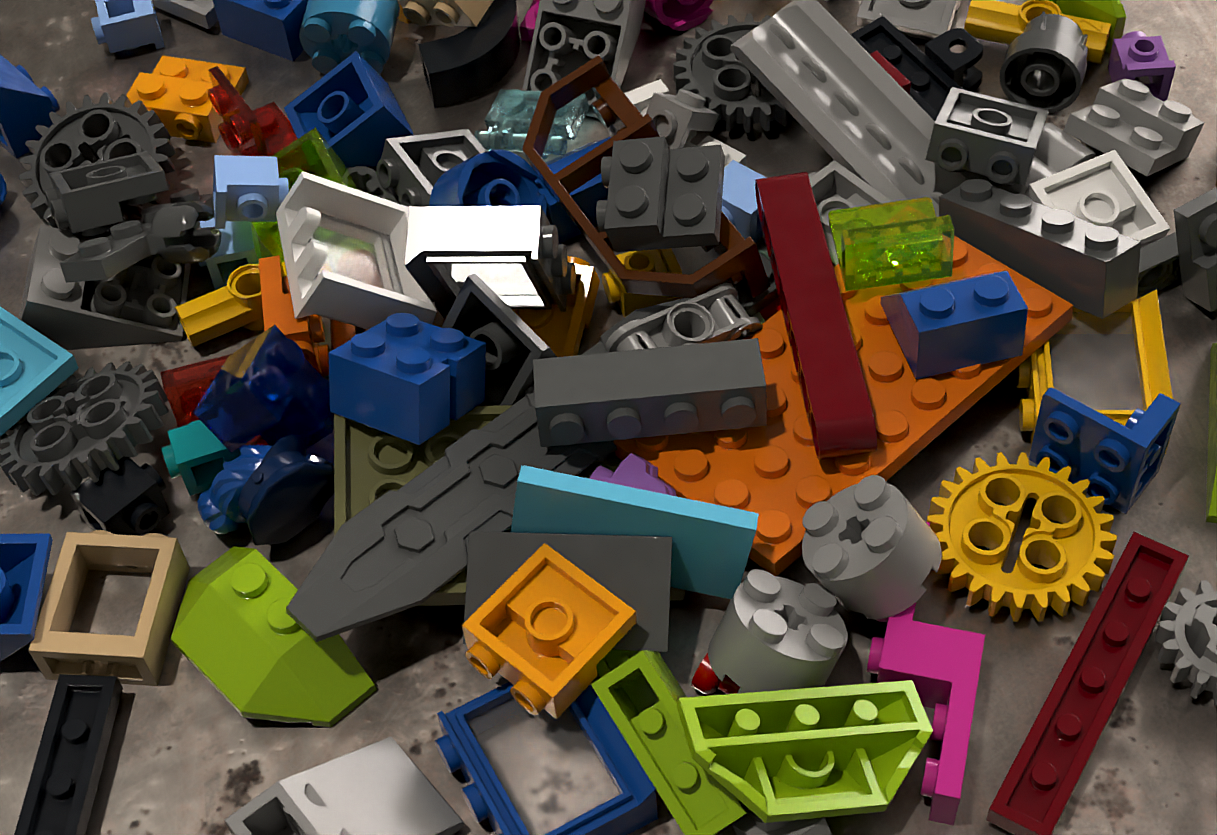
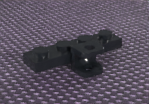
[850,16,983,121]

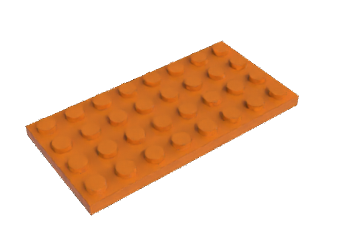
[613,209,1073,576]

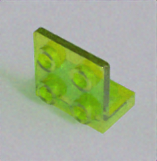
[828,197,954,291]

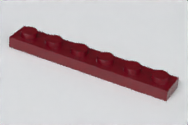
[986,532,1189,835]

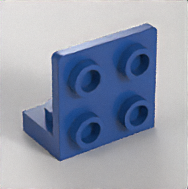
[1029,387,1181,514]

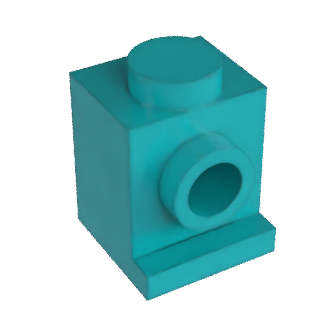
[161,403,244,496]

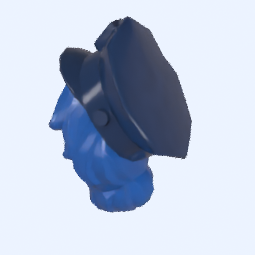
[197,434,334,545]

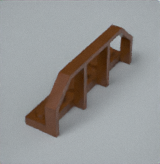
[522,55,771,298]

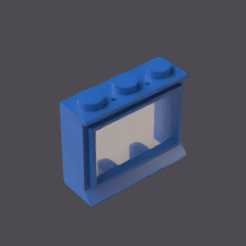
[435,682,658,835]

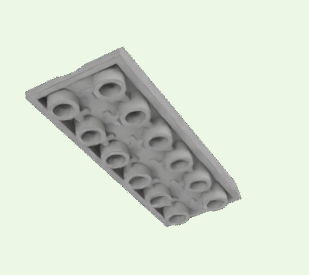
[730,0,995,226]

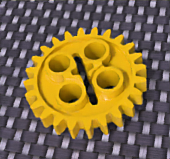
[926,452,1117,622]

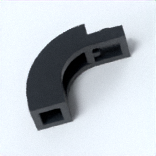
[418,0,520,108]

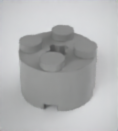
[802,475,942,619]
[708,569,848,693]

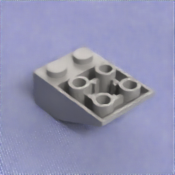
[520,0,646,118]
[19,225,191,350]
[225,737,464,835]

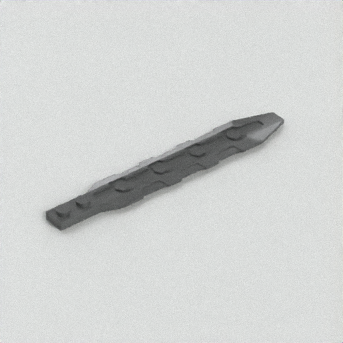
[286,253,778,642]

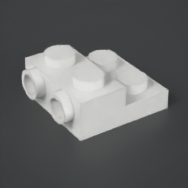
[1025,150,1170,247]

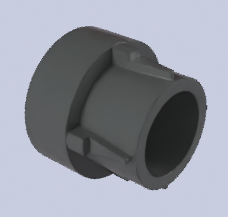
[999,12,1088,113]

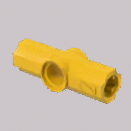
[964,0,1111,64]
[174,261,329,347]

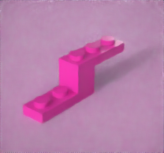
[867,522,985,826]

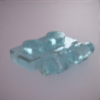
[474,89,589,159]

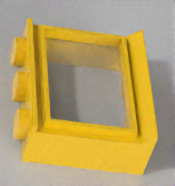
[1016,289,1173,454]

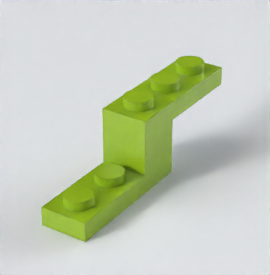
[591,650,749,835]

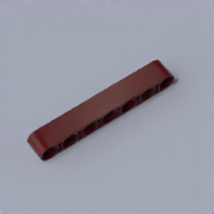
[755,172,877,460]

